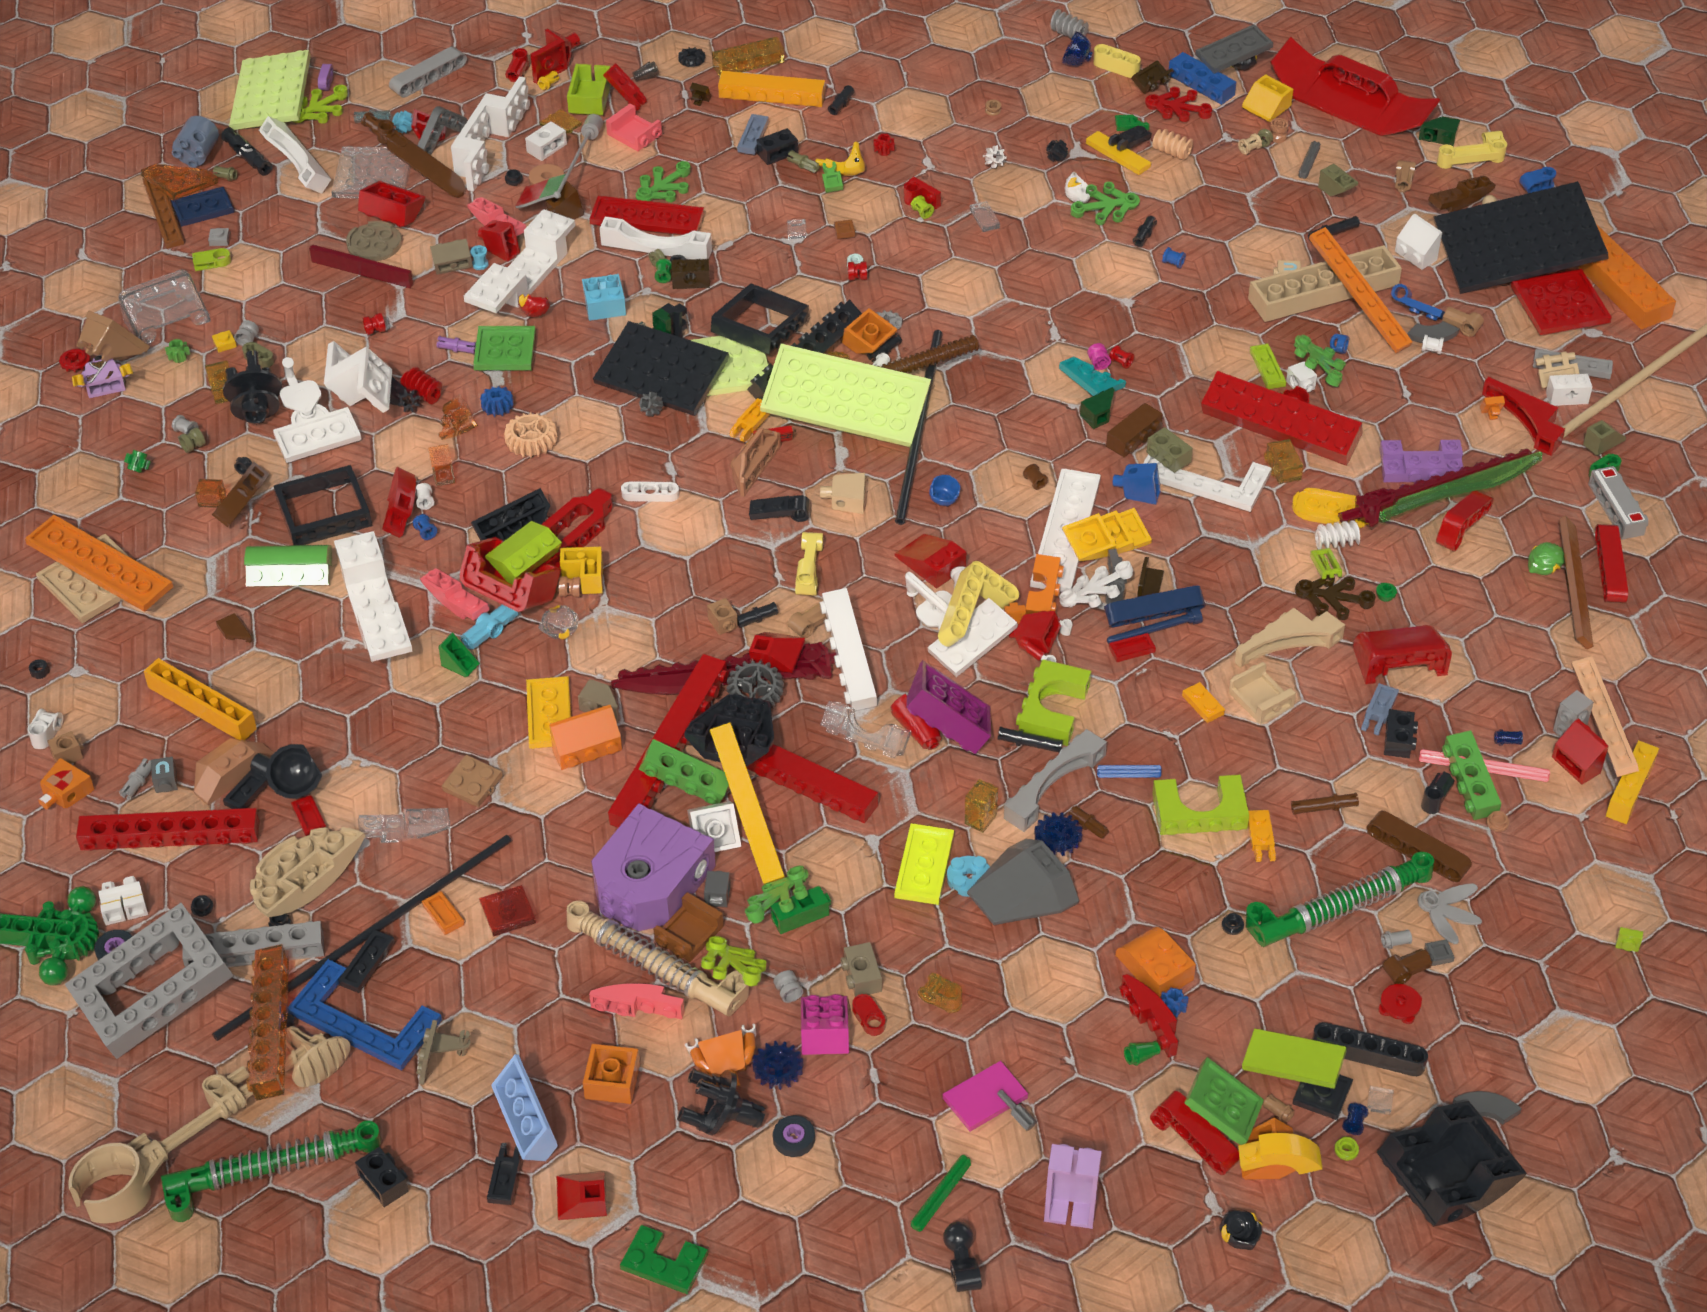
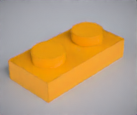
[1182,682,1225,723]

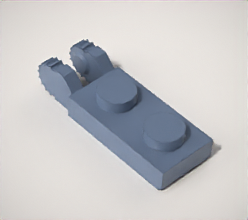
[1361,683,1399,736]

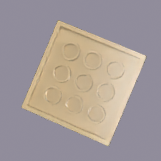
[36,534,129,623]

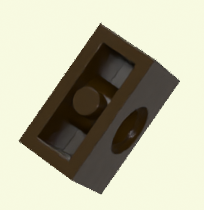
[672,259,710,289]

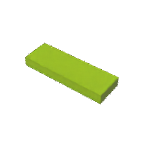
[1250,344,1286,389]

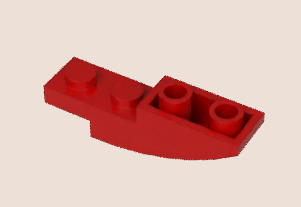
[382,467,416,538]
[1119,974,1178,1058]

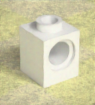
[1286,361,1317,392]

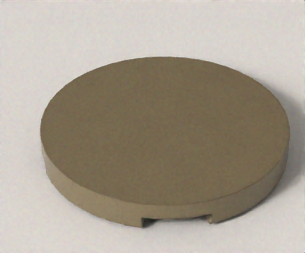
[346,221,402,261]

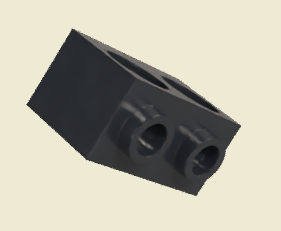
[756,128,798,165]
[1384,709,1418,758]
[355,1147,409,1207]

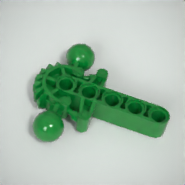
[0,886,99,986]

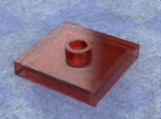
[479,885,536,937]

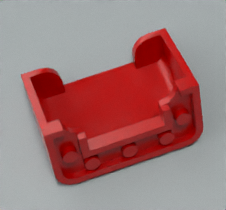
[1353,625,1452,684]

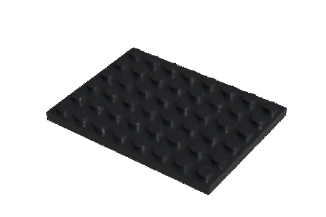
[1433,181,1609,294]

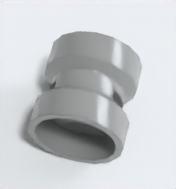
[234,320,259,346]
[773,970,803,1003]

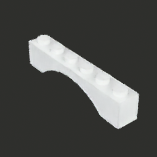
[259,116,331,194]
[600,217,712,259]

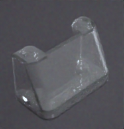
[118,270,211,344]

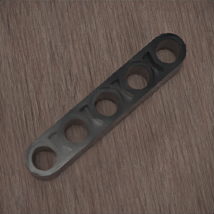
[1312,1022,1428,1077]

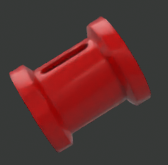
[1109,345,1135,369]

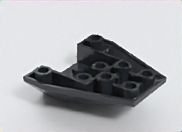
[684,694,774,767]

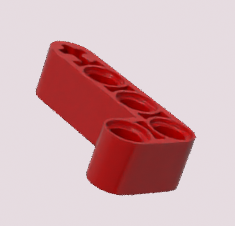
[1436,490,1494,552]
[1150,1091,1240,1175]

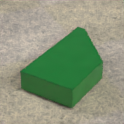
[1115,115,1149,131]

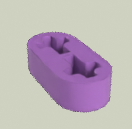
[318,64,333,91]

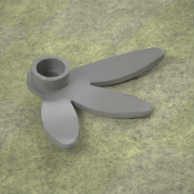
[1418,884,1482,944]

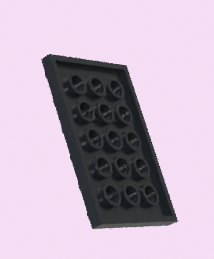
[593,321,730,416]

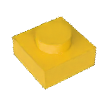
[212,330,237,353]

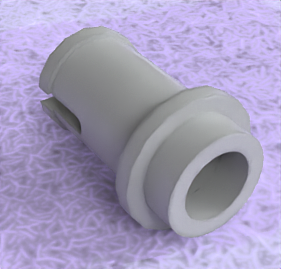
[1381,929,1412,949]

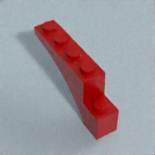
[1482,376,1565,456]

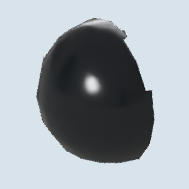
[266,744,322,799]

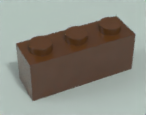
[1106,403,1163,458]

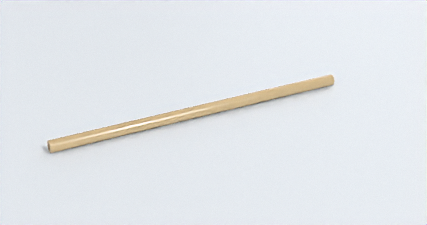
[1563,323,1707,438]

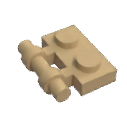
[1535,351,1580,390]

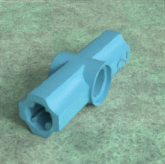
[460,605,518,650]

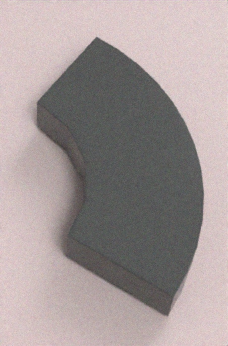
[1407,321,1460,343]
[1453,1091,1522,1125]

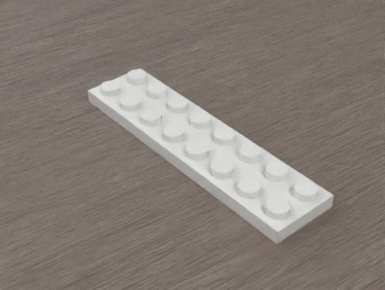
[1030,469,1101,592]

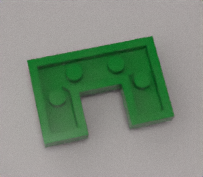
[620,1225,708,1295]

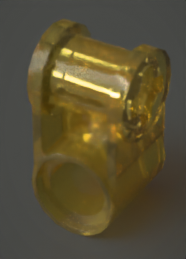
[917,973,962,1013]

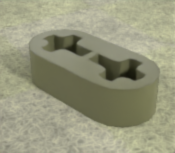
[242,342,274,368]

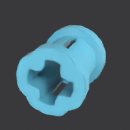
[470,245,489,270]

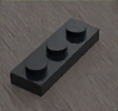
[338,930,395,993]

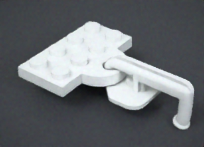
[273,357,361,463]
[905,572,1018,677]

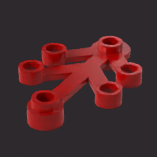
[1145,86,1212,122]

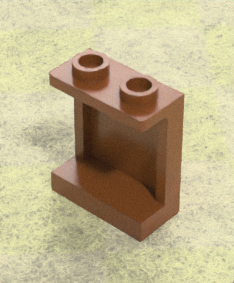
[653,892,724,962]

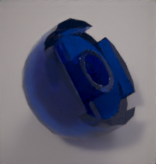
[1062,31,1093,67]

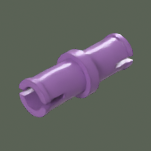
[437,336,476,354]

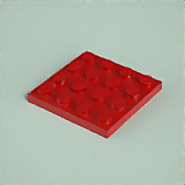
[1511,269,1612,335]

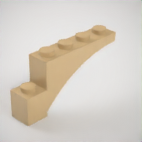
[1235,608,1345,668]

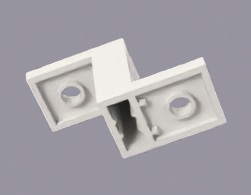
[324,341,392,413]

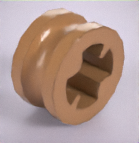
[985,100,1001,116]

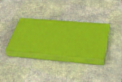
[1242,1028,1346,1089]

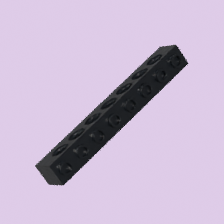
[747,299,862,400]

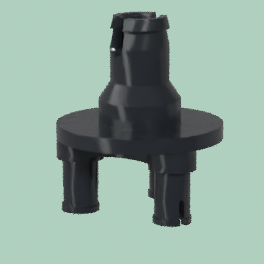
[677,1068,765,1136]

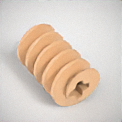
[1152,129,1193,159]

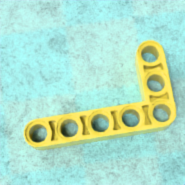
[938,561,1019,647]

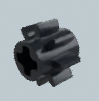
[1046,139,1068,162]
[398,389,423,412]

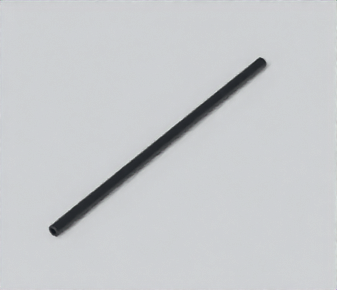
[895,330,943,525]

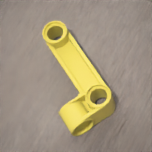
[1437,131,1507,169]
[795,532,823,596]

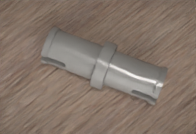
[119,758,151,800]

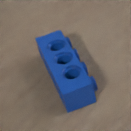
[1169,52,1236,105]

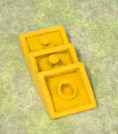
[1062,508,1152,561]

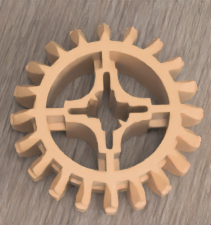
[504,412,558,458]

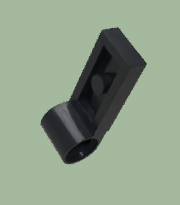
[749,495,810,522]
[223,753,270,809]

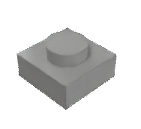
[208,228,230,246]

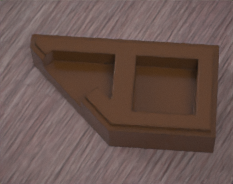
[216,613,252,643]

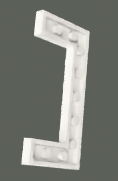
[1143,454,1272,512]

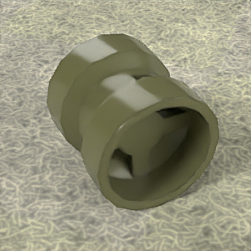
[178,427,206,453]

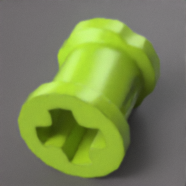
[911,195,934,219]

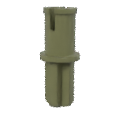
[787,150,820,173]

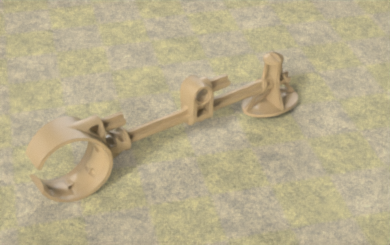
[68,1026,350,1223]

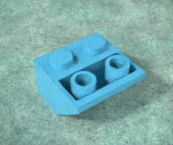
[582,274,626,321]

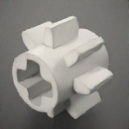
[983,145,1007,168]

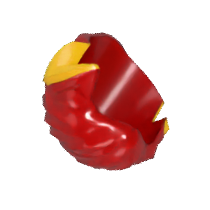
[518,294,550,317]

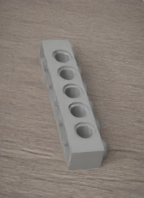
[182,921,324,967]

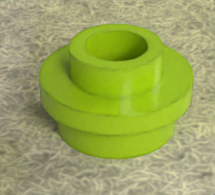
[1334,1137,1359,1161]

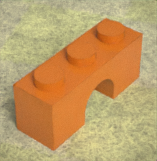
[1025,554,1064,614]

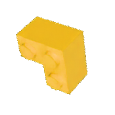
[560,547,603,594]

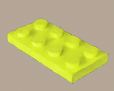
[894,823,954,905]

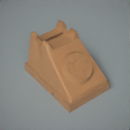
[76,311,150,362]

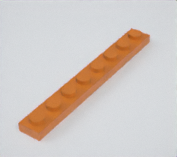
[1309,227,1413,353]

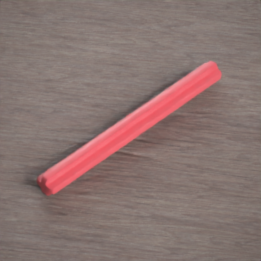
[1419,749,1550,782]

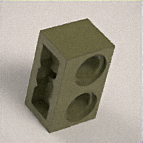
[1146,427,1193,473]

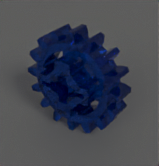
[1034,812,1082,856]
[752,1041,803,1090]

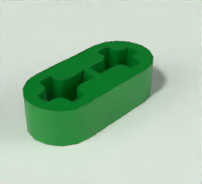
[1588,454,1622,478]

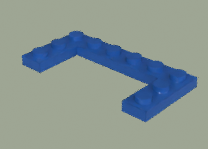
[287,959,442,1071]

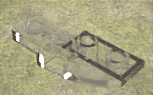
[358,808,450,843]

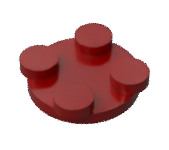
[1378,984,1422,1024]

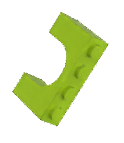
[1016,659,1091,746]
[1152,775,1249,835]

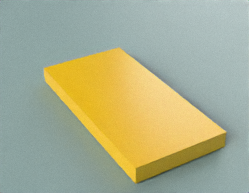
[526,676,571,749]

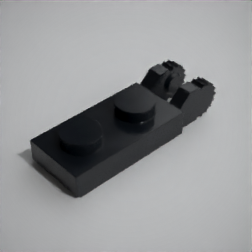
[1108,125,1152,151]
[487,1143,521,1205]

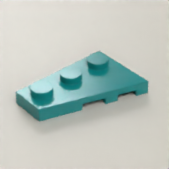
[1059,357,1126,396]

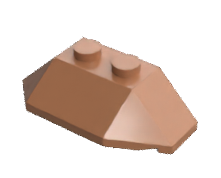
[730,428,781,497]
[194,738,274,806]

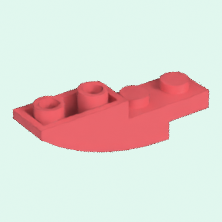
[467,197,526,237]
[420,568,489,621]
[589,983,685,1019]

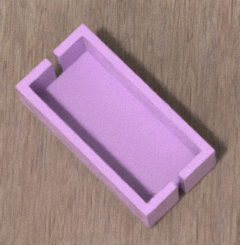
[1044,1144,1101,1229]

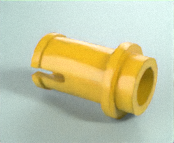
[538,71,559,90]

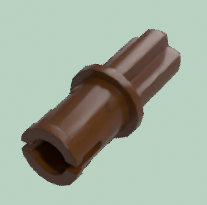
[1068,805,1109,839]

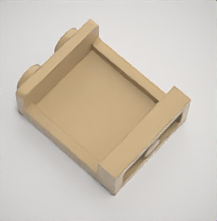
[1229,662,1296,725]

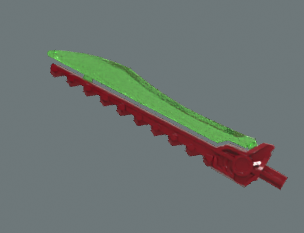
[1338,448,1543,527]

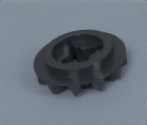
[678,47,706,67]

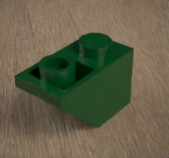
[1418,116,1460,147]
[1080,387,1115,429]

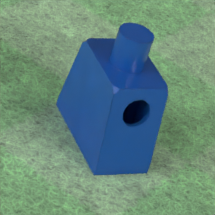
[1113,463,1161,505]

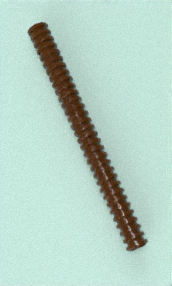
[877,334,979,373]

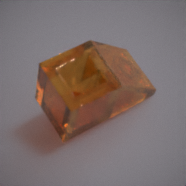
[428,444,455,486]

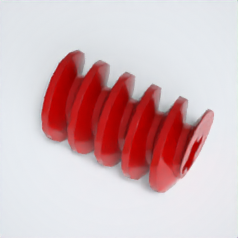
[400,367,442,404]

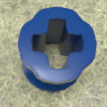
[1162,247,1186,269]
[413,514,437,540]

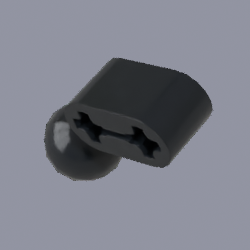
[943,1221,982,1292]

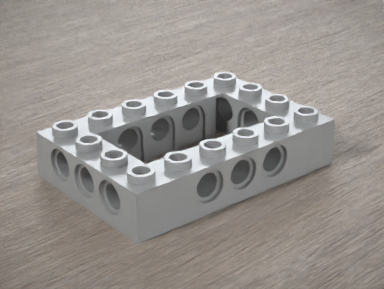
[65,903,234,1059]

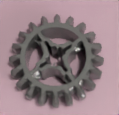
[726,658,784,709]

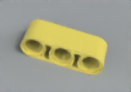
[1093,44,1141,78]

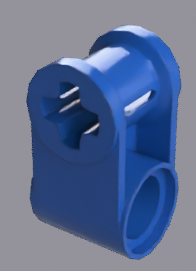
[1519,167,1556,193]

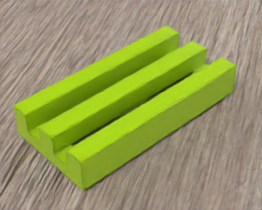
[1310,548,1342,579]

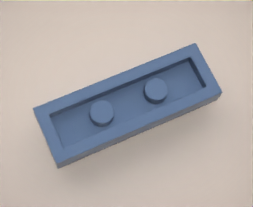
[737,114,769,155]

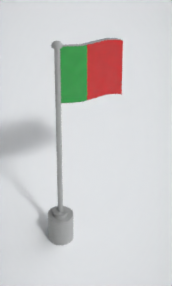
[515,114,603,208]

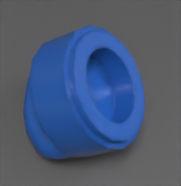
[1330,334,1349,354]

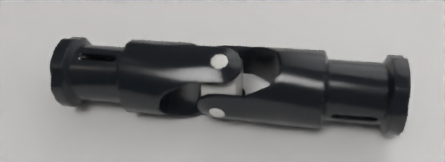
[221,127,273,176]

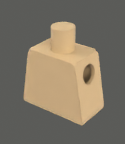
[820,473,865,514]

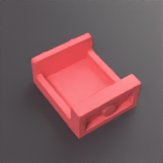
[606,104,662,151]

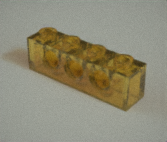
[712,37,784,78]

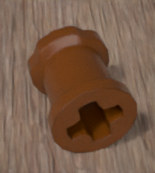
[1023,464,1048,490]

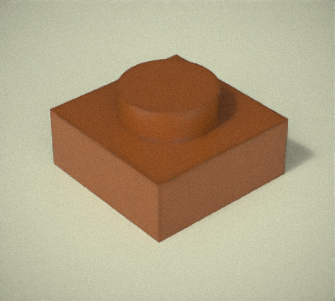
[834,220,855,239]

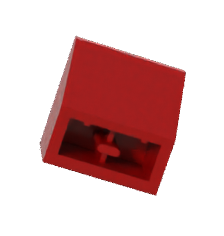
[1552,718,1609,785]

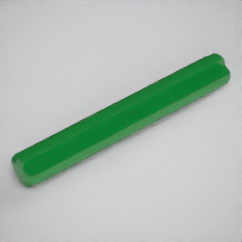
[911,1155,971,1232]

